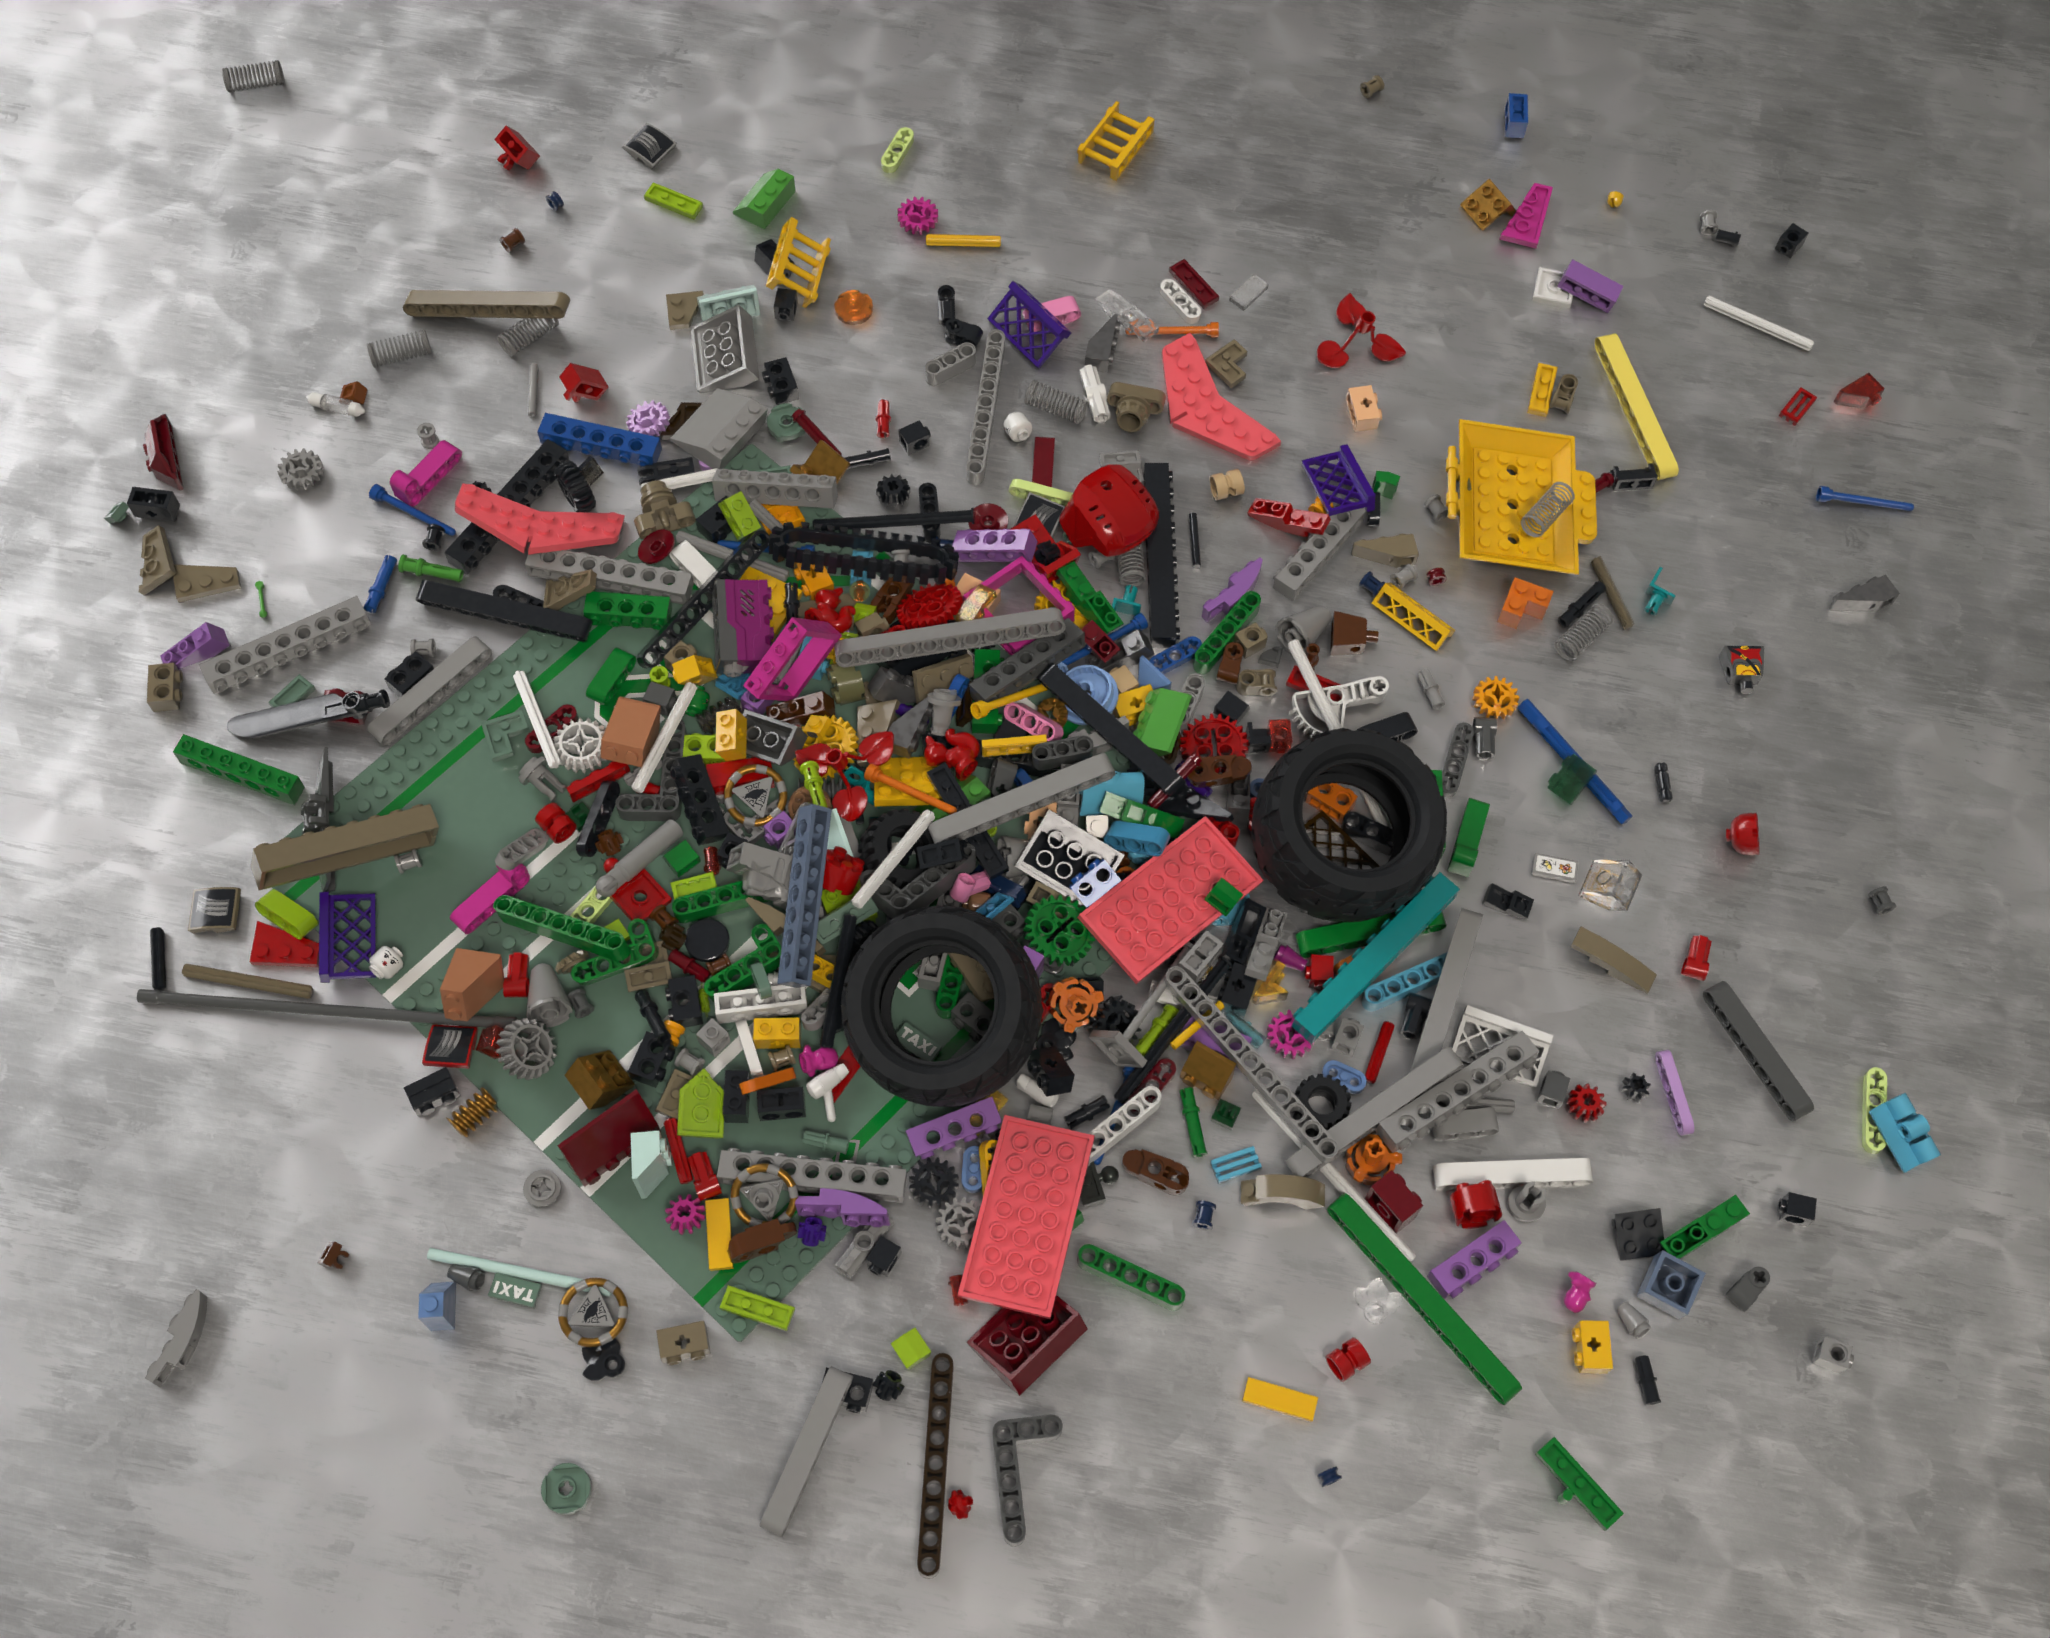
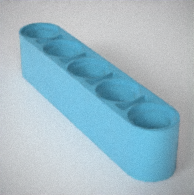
[1361,952,1448,1012]

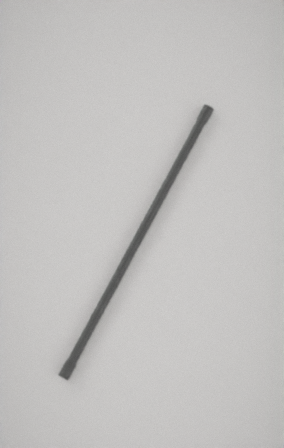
[137,989,517,1030]

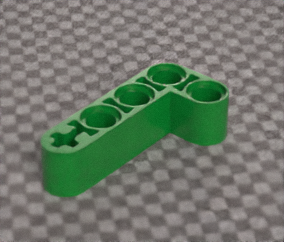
[1447,798,1490,877]
[571,918,659,985]
[704,924,782,1002]

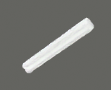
[641,468,718,490]

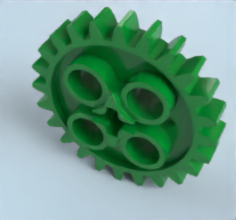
[1023,895,1095,967]

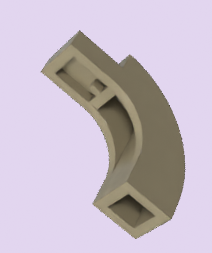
[1241,1174,1325,1210]

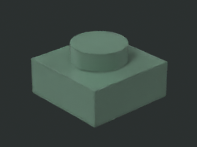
[104,501,129,524]

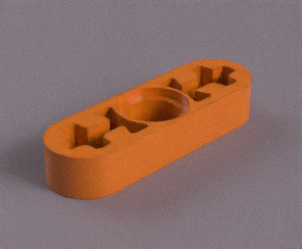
[739,1067,797,1095]

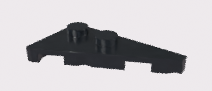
[1157,785,1234,822]

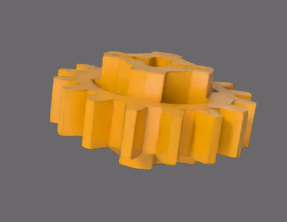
[1472,676,1520,720]

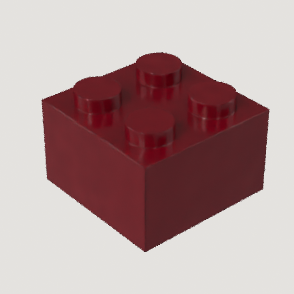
[1364,1170,1424,1234]

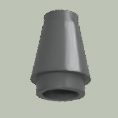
[447,1264,485,1291]

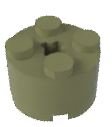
[825,663,866,706]

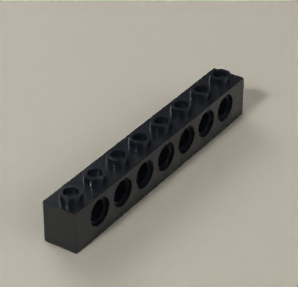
[444,439,570,575]

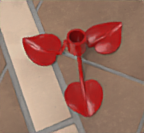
[1317,293,1406,368]
[795,731,894,822]

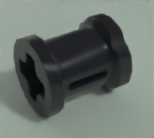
[422,524,446,551]

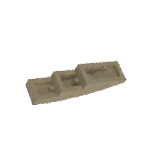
[745,897,826,957]
[1570,926,1657,994]

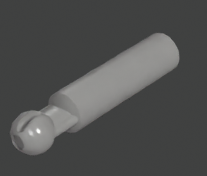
[596,819,683,897]

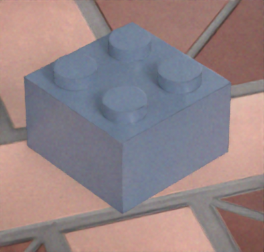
[1636,1250,1706,1319]

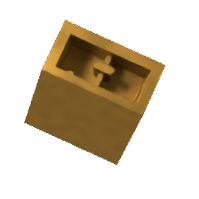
[565,1050,635,1110]

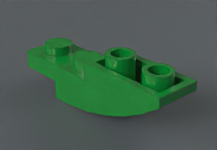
[1056,561,1124,634]
[1098,791,1185,839]
[1660,1194,1750,1259]

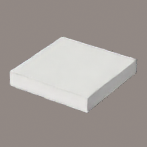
[1532,267,1573,309]

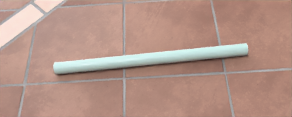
[427,1248,612,1297]

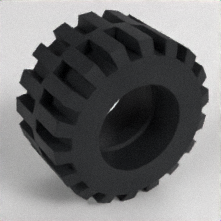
[1291,1074,1352,1136]

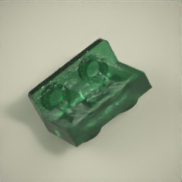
[1547,753,1597,805]

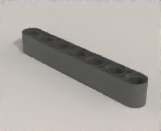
[1703,981,1814,1121]

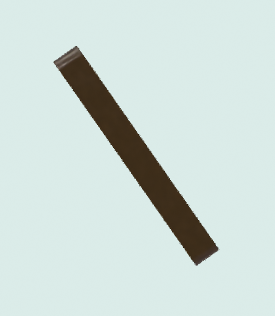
[917,1353,954,1579]

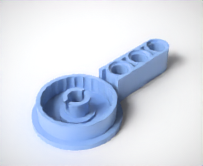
[1056,662,1119,725]

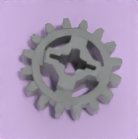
[277,448,324,490]
[936,1197,981,1249]

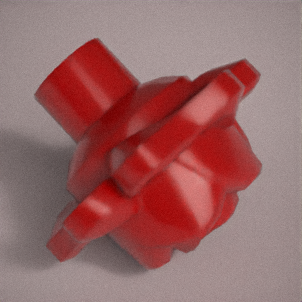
[948,1489,973,1520]

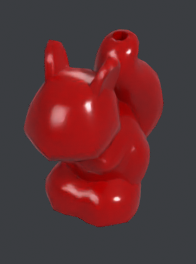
[804,588,856,634]
[924,728,980,781]

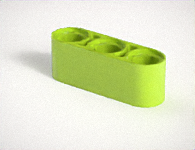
[255,889,318,940]

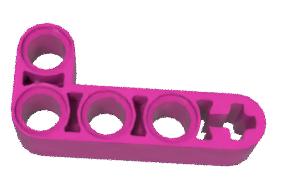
[390,440,462,507]
[450,863,530,934]

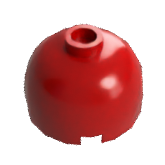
[1726,813,1760,856]

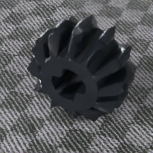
[876,473,910,508]

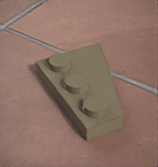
[173,565,241,603]
[857,699,900,767]

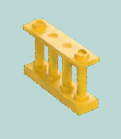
[1077,101,1155,181]
[766,217,831,308]

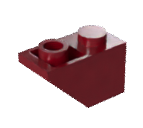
[1081,620,1121,664]

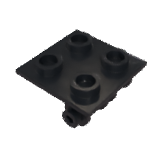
[1611,1208,1666,1261]

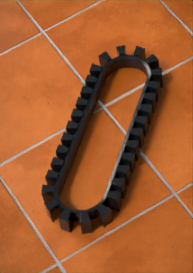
[768,522,959,585]

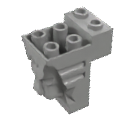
[726,838,795,910]

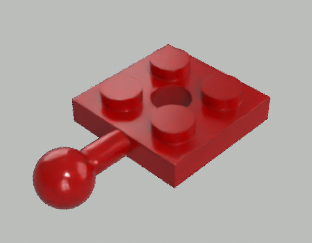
[603,858,672,927]

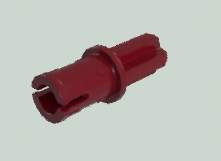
[668,949,710,983]

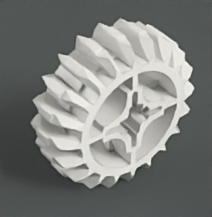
[553,717,607,774]

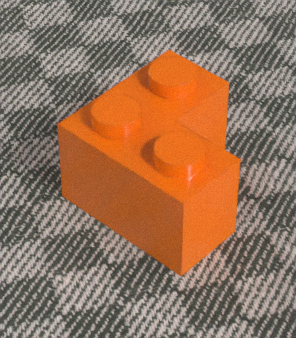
[1497,577,1554,629]

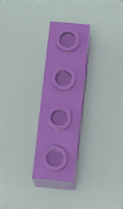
[952,528,1038,562]
[906,1097,1002,1160]
[1427,1220,1522,1299]

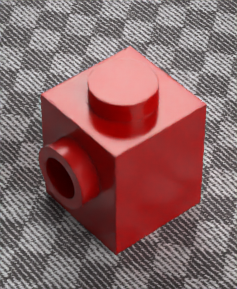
[1305,954,1334,991]

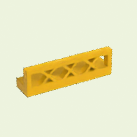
[1372,583,1456,651]

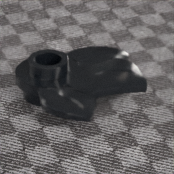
[1036,1018,1077,1061]
[582,1333,625,1381]

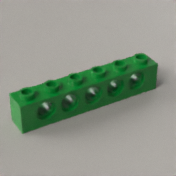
[173,734,305,805]

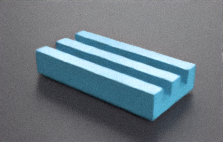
[1210,1146,1262,1184]

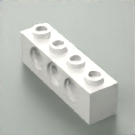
[714,985,808,1024]

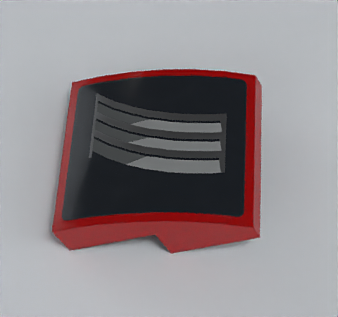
[422,1025,478,1069]

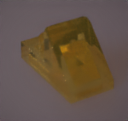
[1252,961,1289,1005]

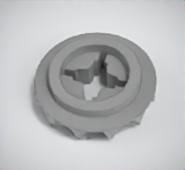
[523,1170,561,1207]

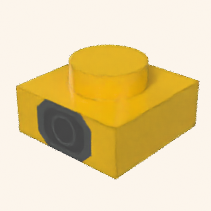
[802,715,832,739]

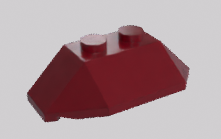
[143,414,184,490]

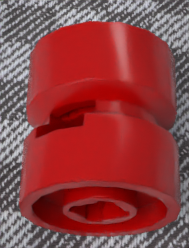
[535,802,577,844]
[1325,1337,1371,1382]

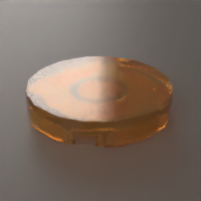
[834,290,873,325]

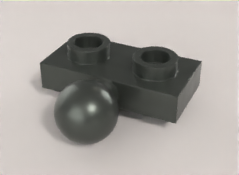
[1080,1161,1119,1208]

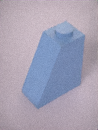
[418,1281,456,1331]

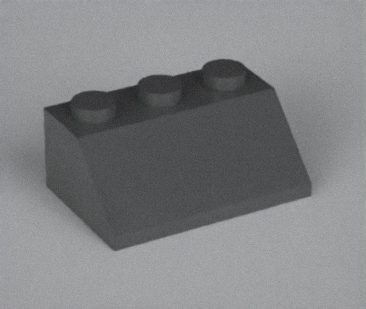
[742,709,808,766]

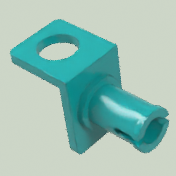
[1644,567,1676,616]
[1112,585,1141,616]
[844,766,882,809]

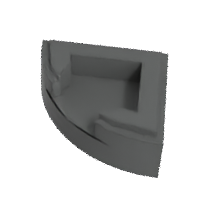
[1258,647,1283,668]

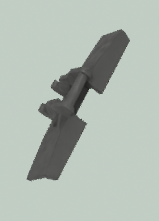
[301,747,335,893]

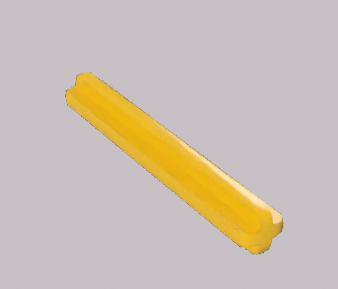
[926,234,1001,247]

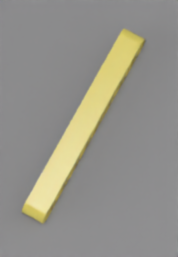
[1595,333,1679,480]

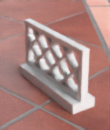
[1452,1005,1554,1088]

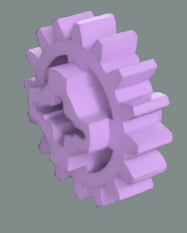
[626,400,670,436]

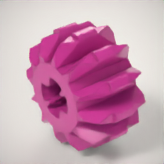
[665,1194,705,1235]

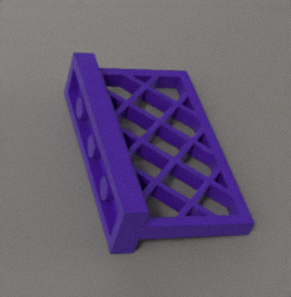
[987,281,1072,368]
[1302,444,1375,516]
[319,892,376,983]

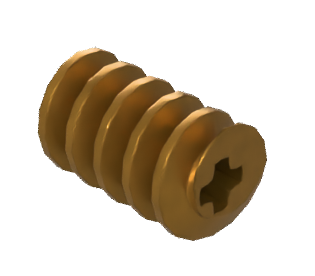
[446,1087,498,1137]

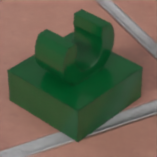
[565,802,590,832]
[1211,1099,1241,1130]

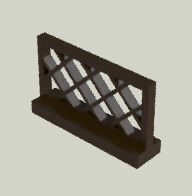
[1304,811,1380,869]

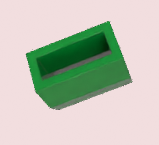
[1372,471,1401,500]
[662,839,701,878]
[1204,877,1244,916]

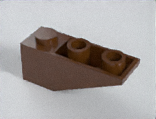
[766,691,836,725]

